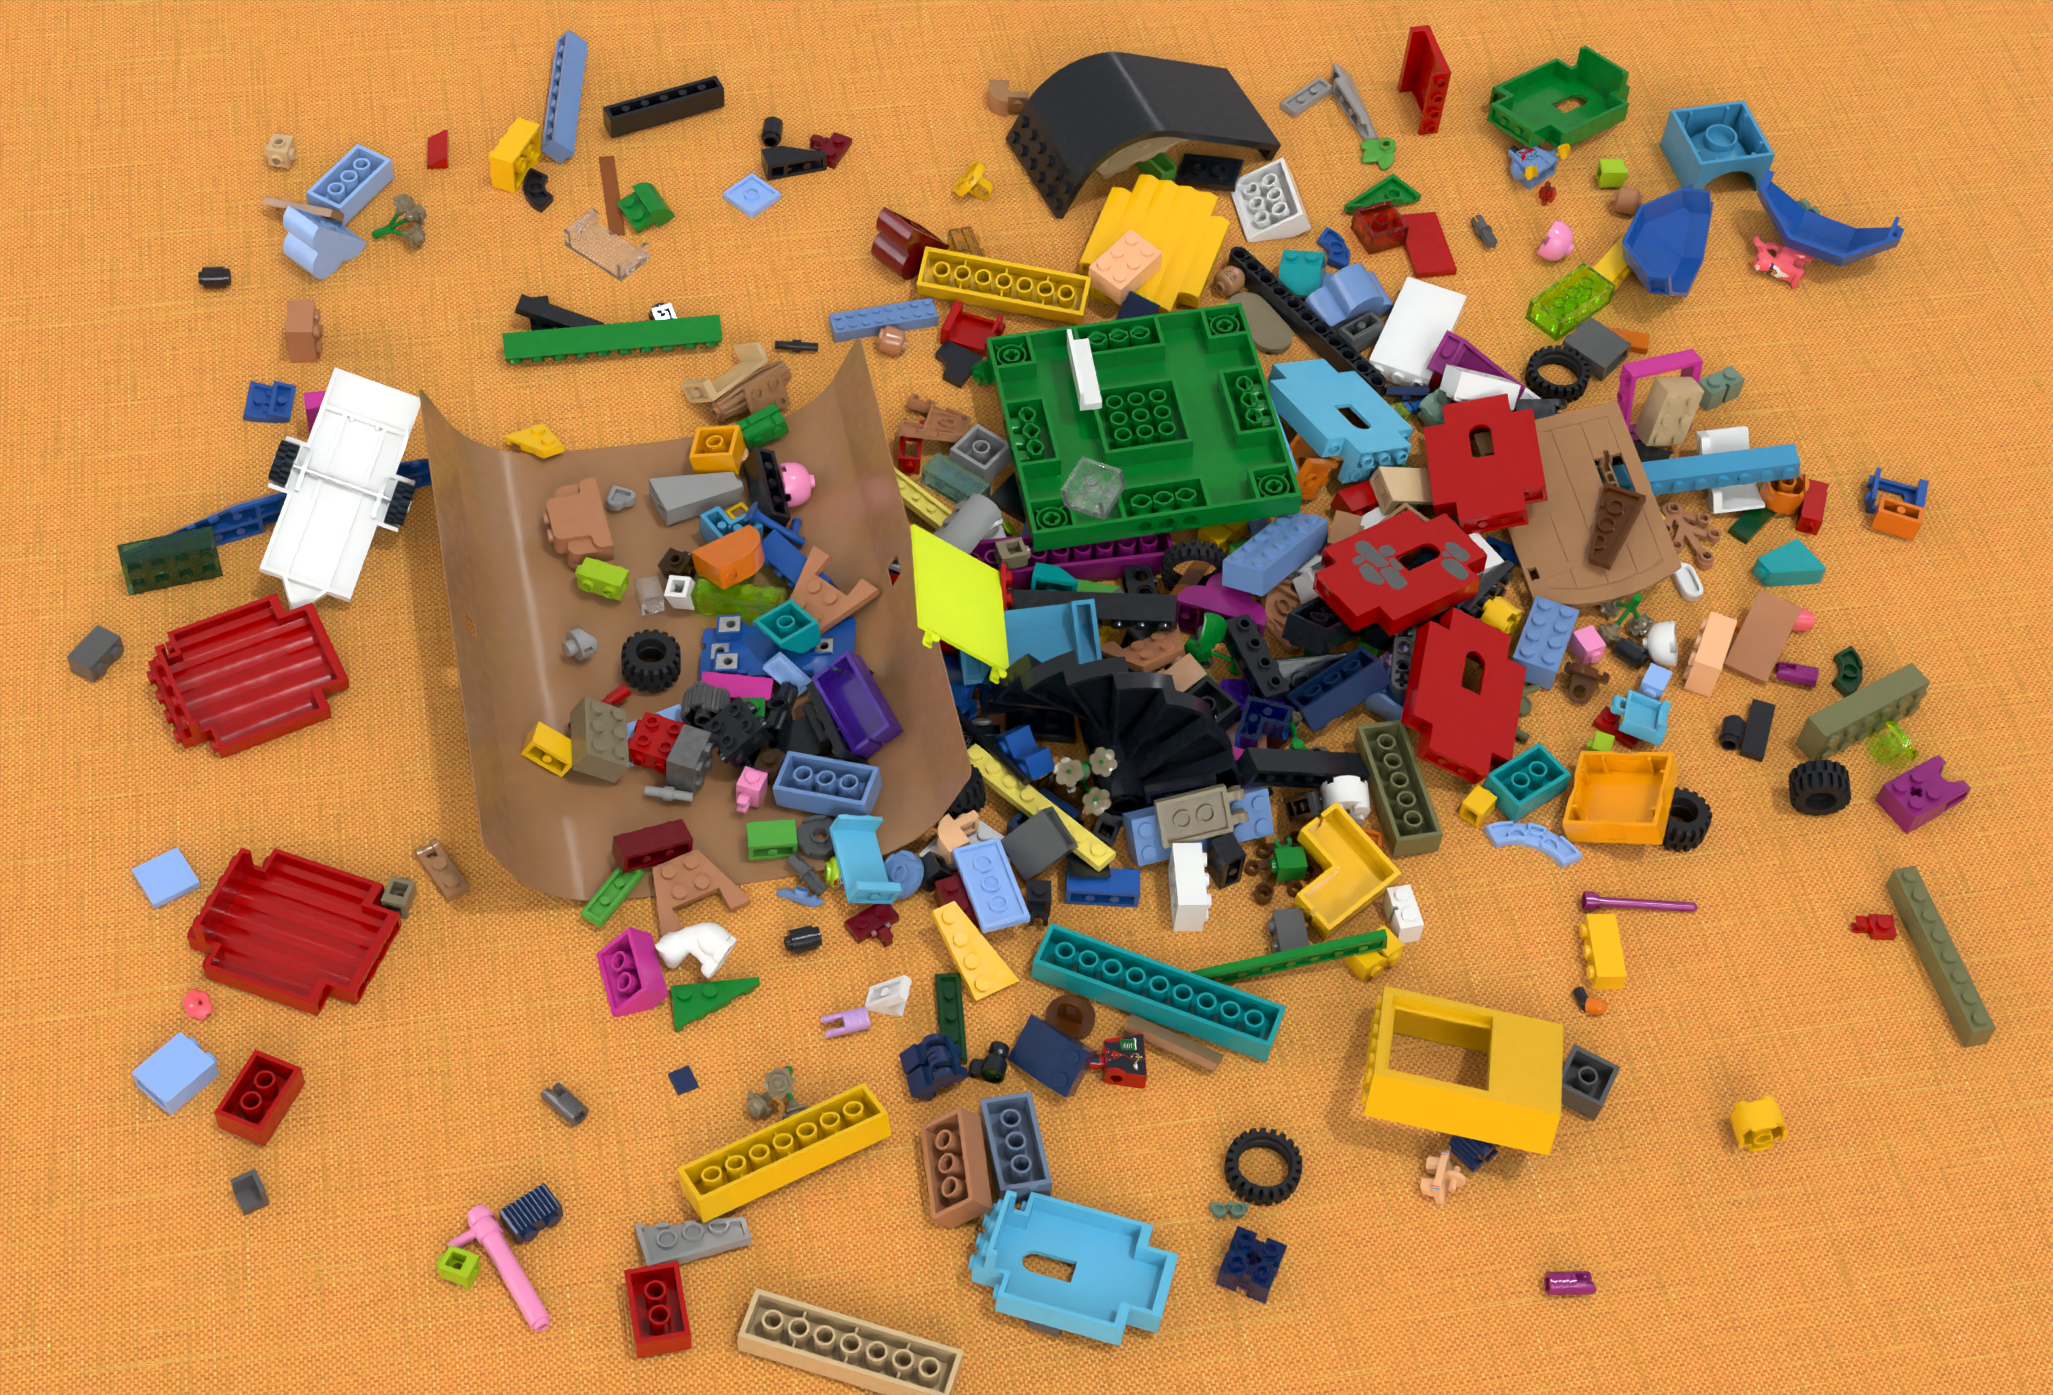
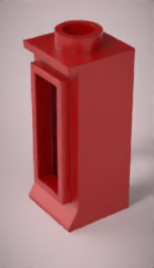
[898,419,924,474]
[1795,479,1829,536]

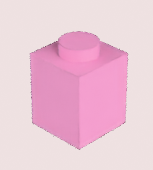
[1568,625,1606,665]

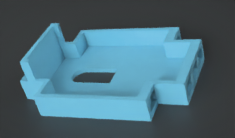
[1267,359,1413,484]
[968,1190,1178,1346]

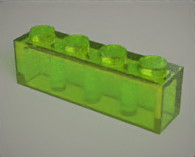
[690,578,788,620]

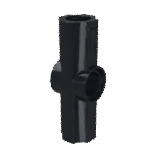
[765,682,799,741]

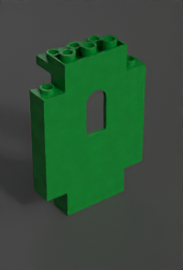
[1487,45,1630,149]

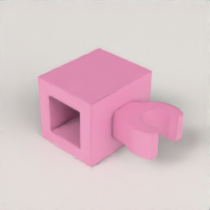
[736,766,768,814]

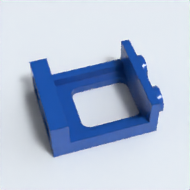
[1864,468,1929,515]

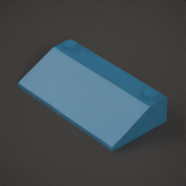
[956,599,1102,685]

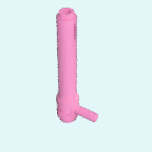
[447,1205,550,1332]

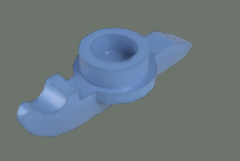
[776,886,824,907]

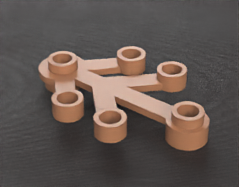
[1662,502,1722,571]

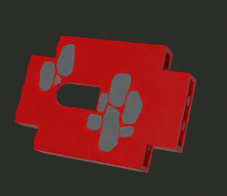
[1312,509,1488,636]

